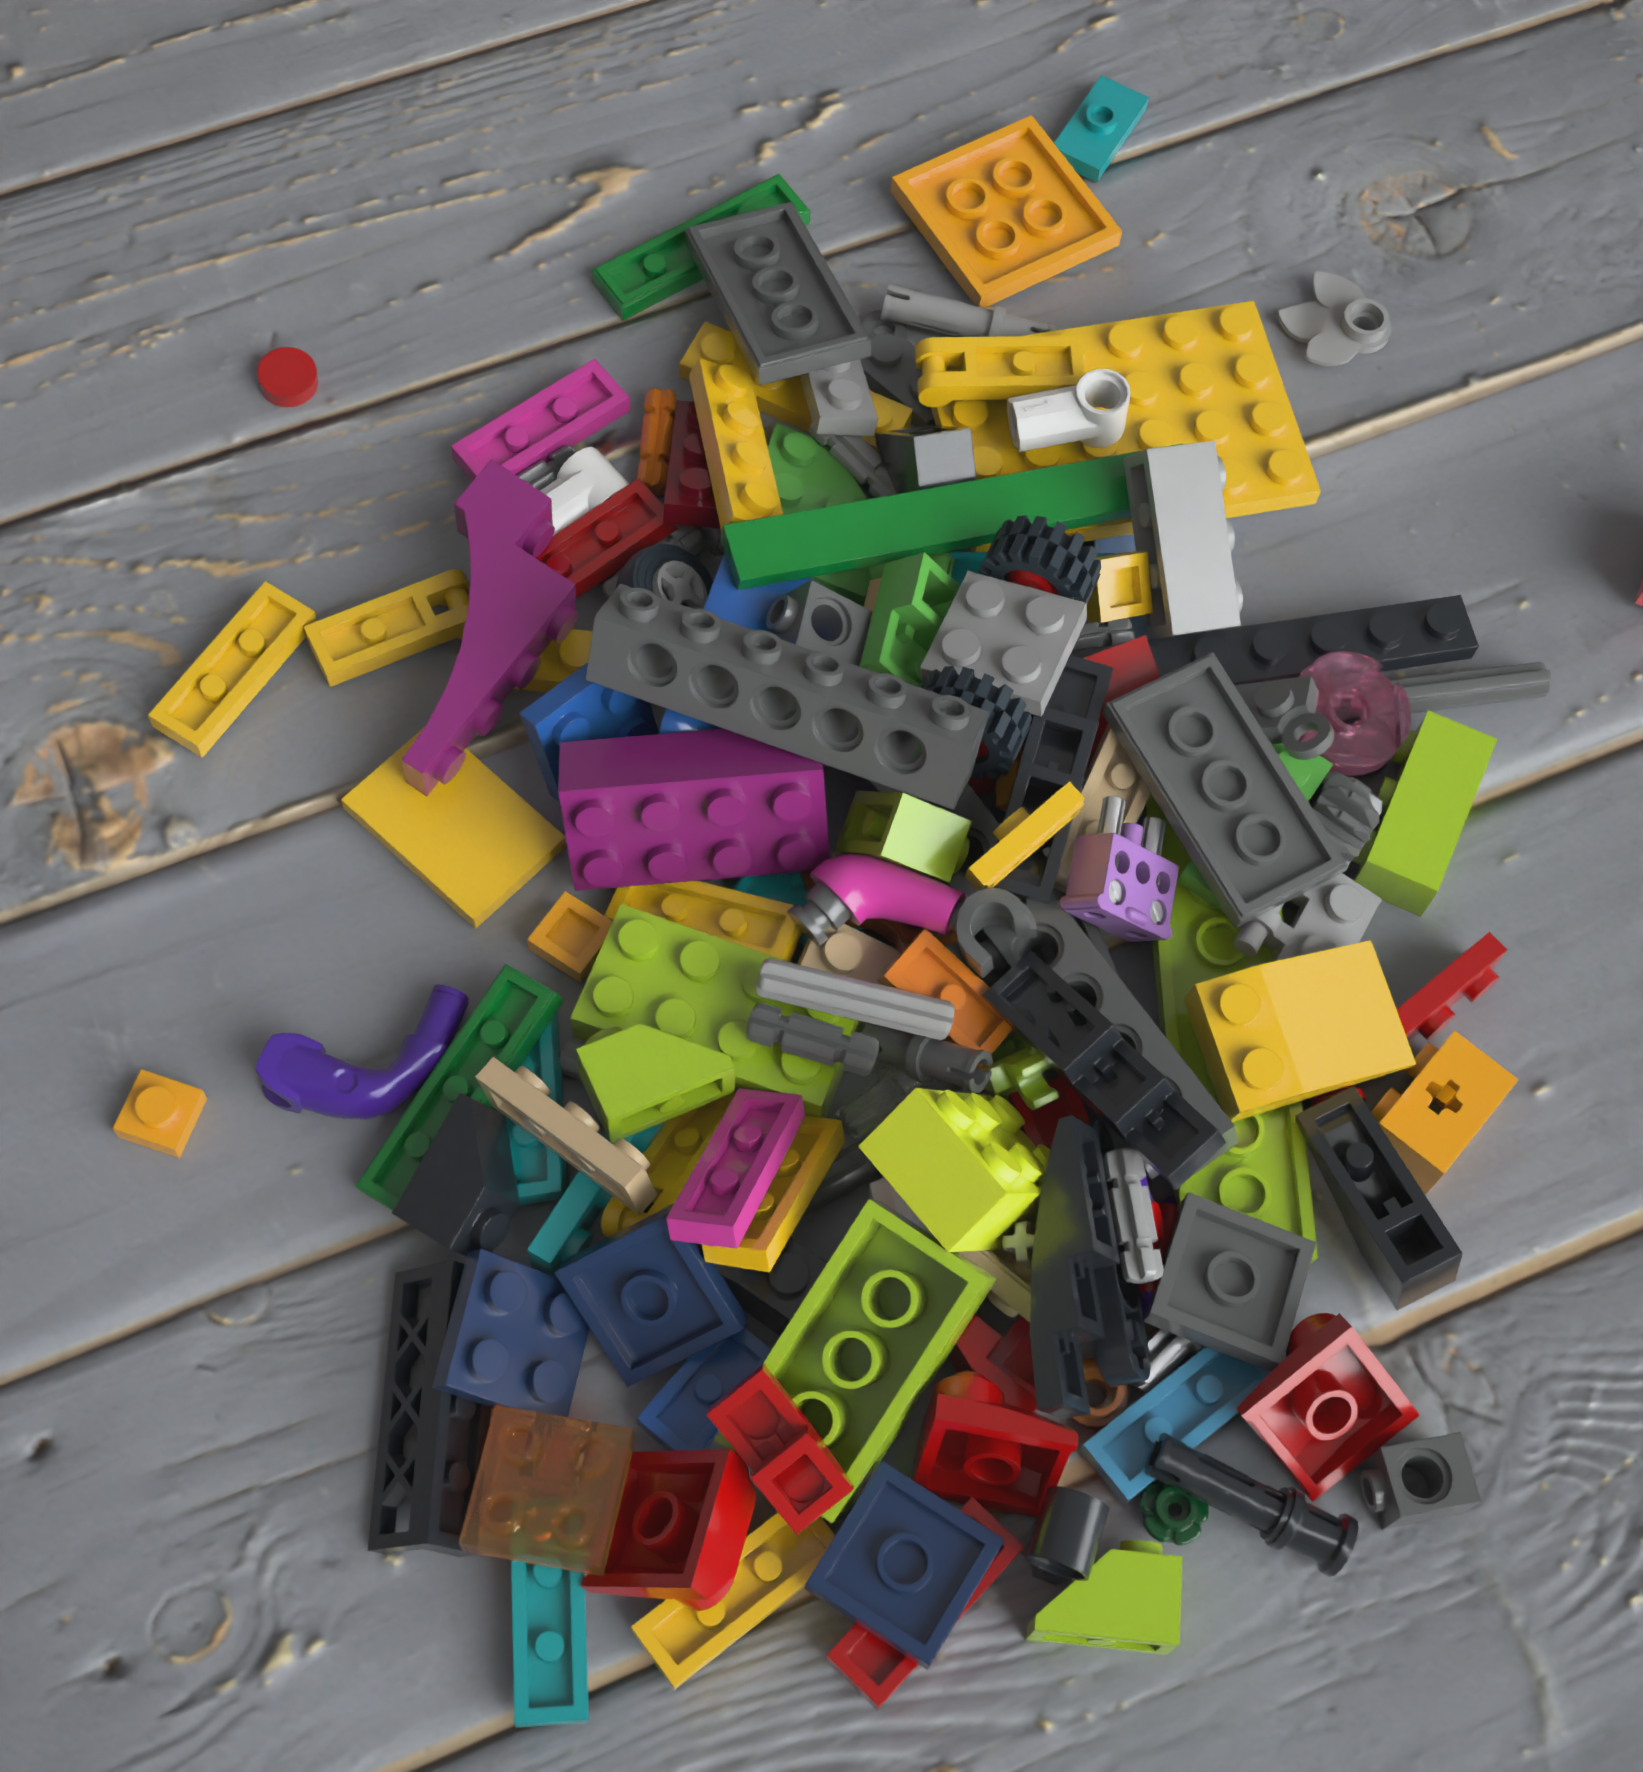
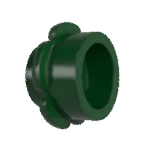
[1139,1481,1209,1546]

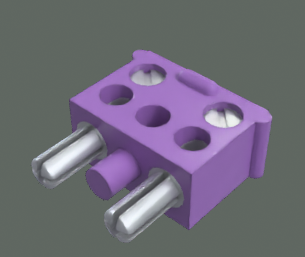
[1060,796,1179,942]

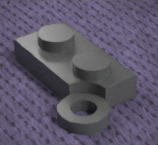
[860,310,936,427]
[1234,676,1334,760]

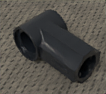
[1021,1486,1109,1585]

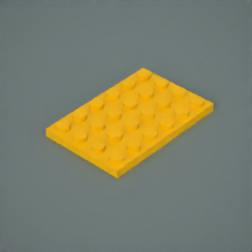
[921,301,1321,552]

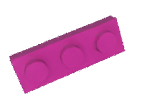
[451,359,630,481]
[666,1089,805,1249]

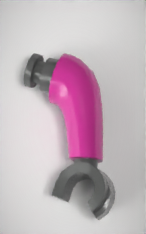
[787,854,1037,979]

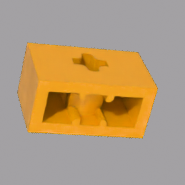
[1371,1030,1519,1194]

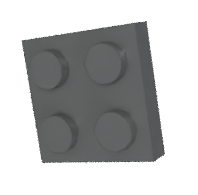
[1144,1192,1316,1372]

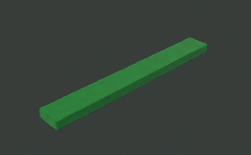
[720,443,1183,590]

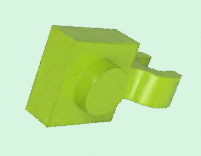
[980,1033,1059,1110]

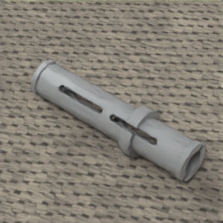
[880,283,1055,337]

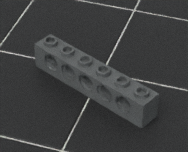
[586,584,989,810]

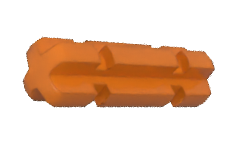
[637,388,676,497]

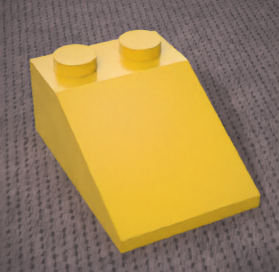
[1183,940,1416,1122]

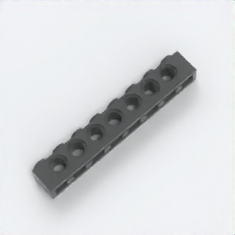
[869,780,1239,1189]

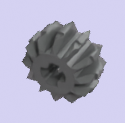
[1308,771,1382,872]

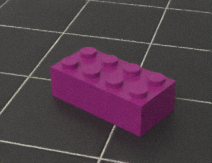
[558,729,830,891]

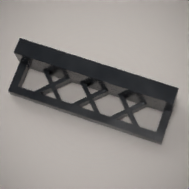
[367,1260,491,1557]

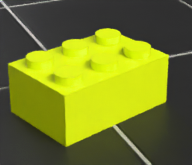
[858,1088,1051,1252]

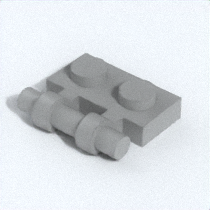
[1233,873,1382,962]

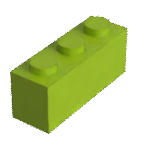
[1352,710,1498,917]

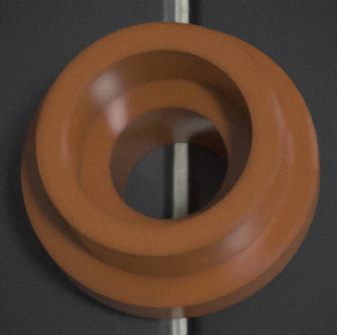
[1070,1358,1128,1429]

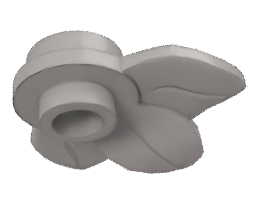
[1278,271,1392,366]

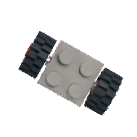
[920,515,1102,780]

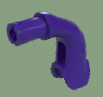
[256,984,469,1120]

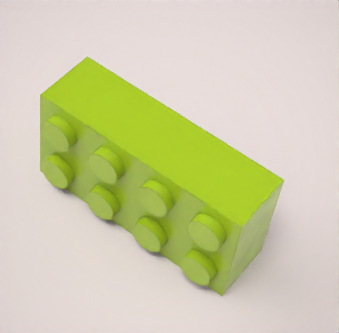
[570,904,863,1118]
[714,1199,998,1523]

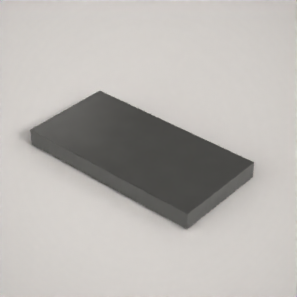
[685,202,871,386]
[1102,652,1348,929]

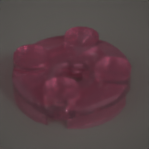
[1297,651,1411,776]

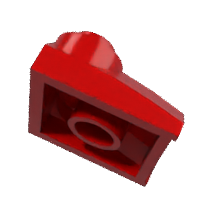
[1236,1313,1420,1502]
[911,1371,1078,1517]
[581,1449,756,1611]

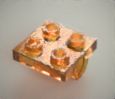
[459,1405,636,1576]

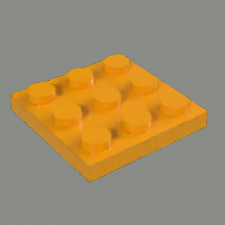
[890,115,1122,308]

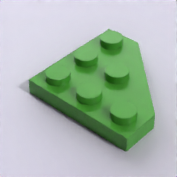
[767,423,885,607]

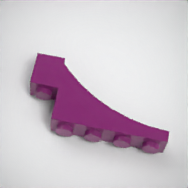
[402,459,578,797]

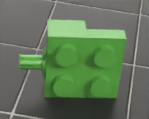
[860,552,960,688]

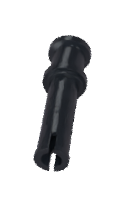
[1144,1432,1359,1577]

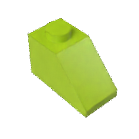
[835,791,972,883]
[576,1023,735,1143]
[1026,1540,1183,1655]

